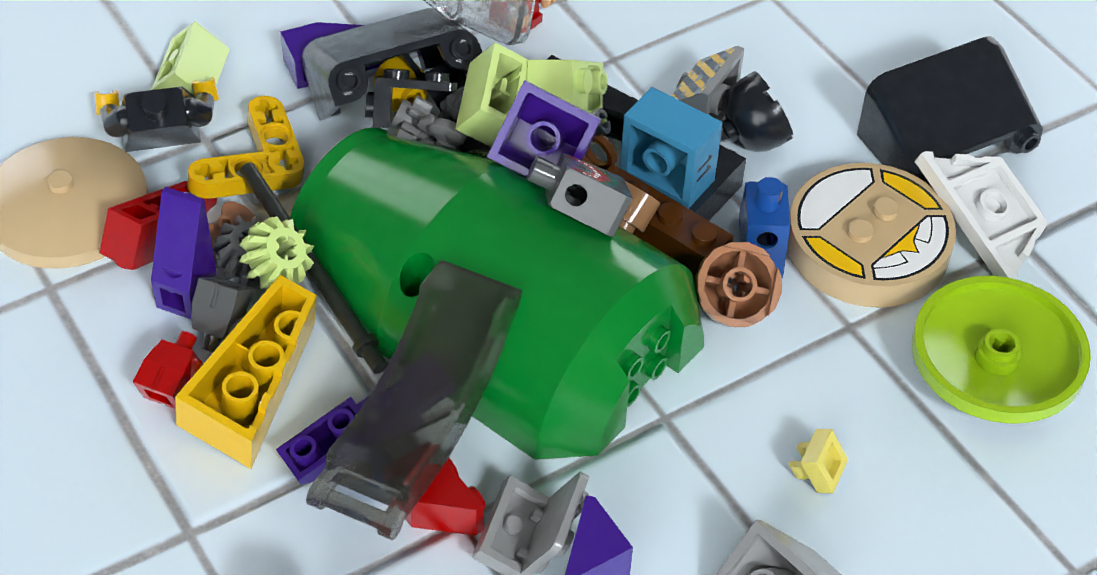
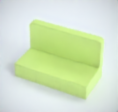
[151,21,229,96]

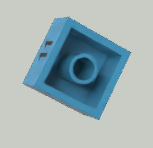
[620,87,723,208]

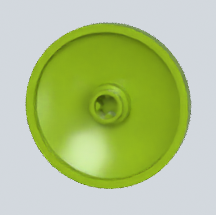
[912,276,1091,424]

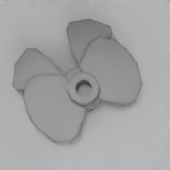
[417,114,468,152]

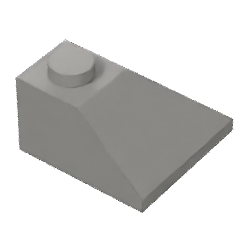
[716,520,842,575]

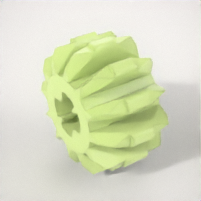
[239,216,314,289]

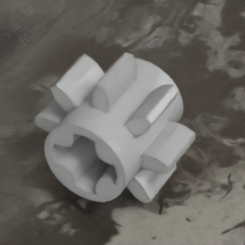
[390,96,438,141]

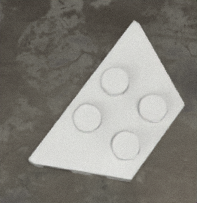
[915,151,1048,279]

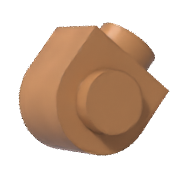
[619,181,661,234]

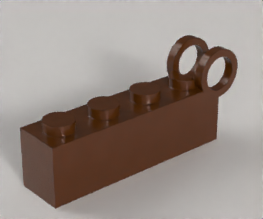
[574,135,734,281]

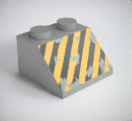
[671,46,744,122]

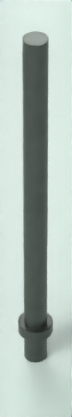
[240,162,388,374]

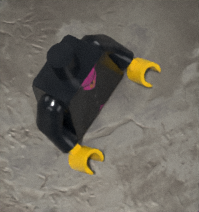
[94,77,219,152]

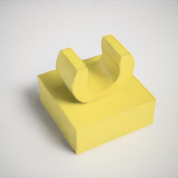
[789,429,848,493]

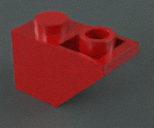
[384,443,486,536]

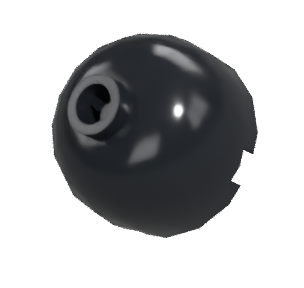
[722,71,793,152]

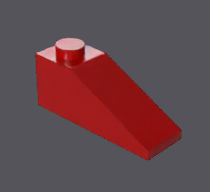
[99,181,217,270]

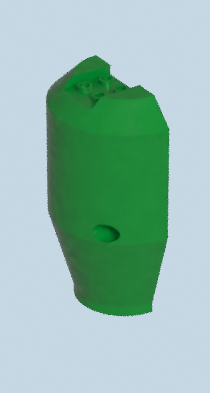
[290,127,704,460]

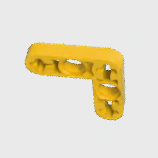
[187,96,304,199]

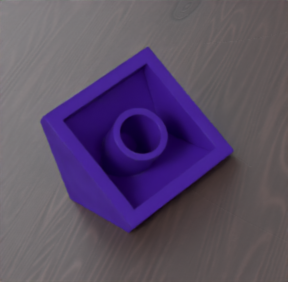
[565,495,633,575]

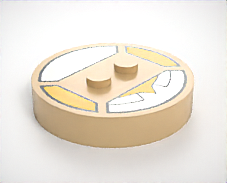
[787,163,956,308]

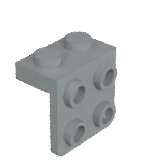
[472,471,589,575]

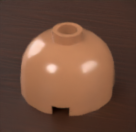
[695,242,782,327]

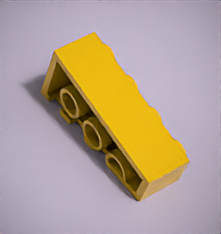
[175,275,317,469]

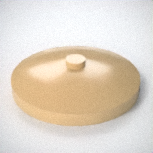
[0,137,148,269]

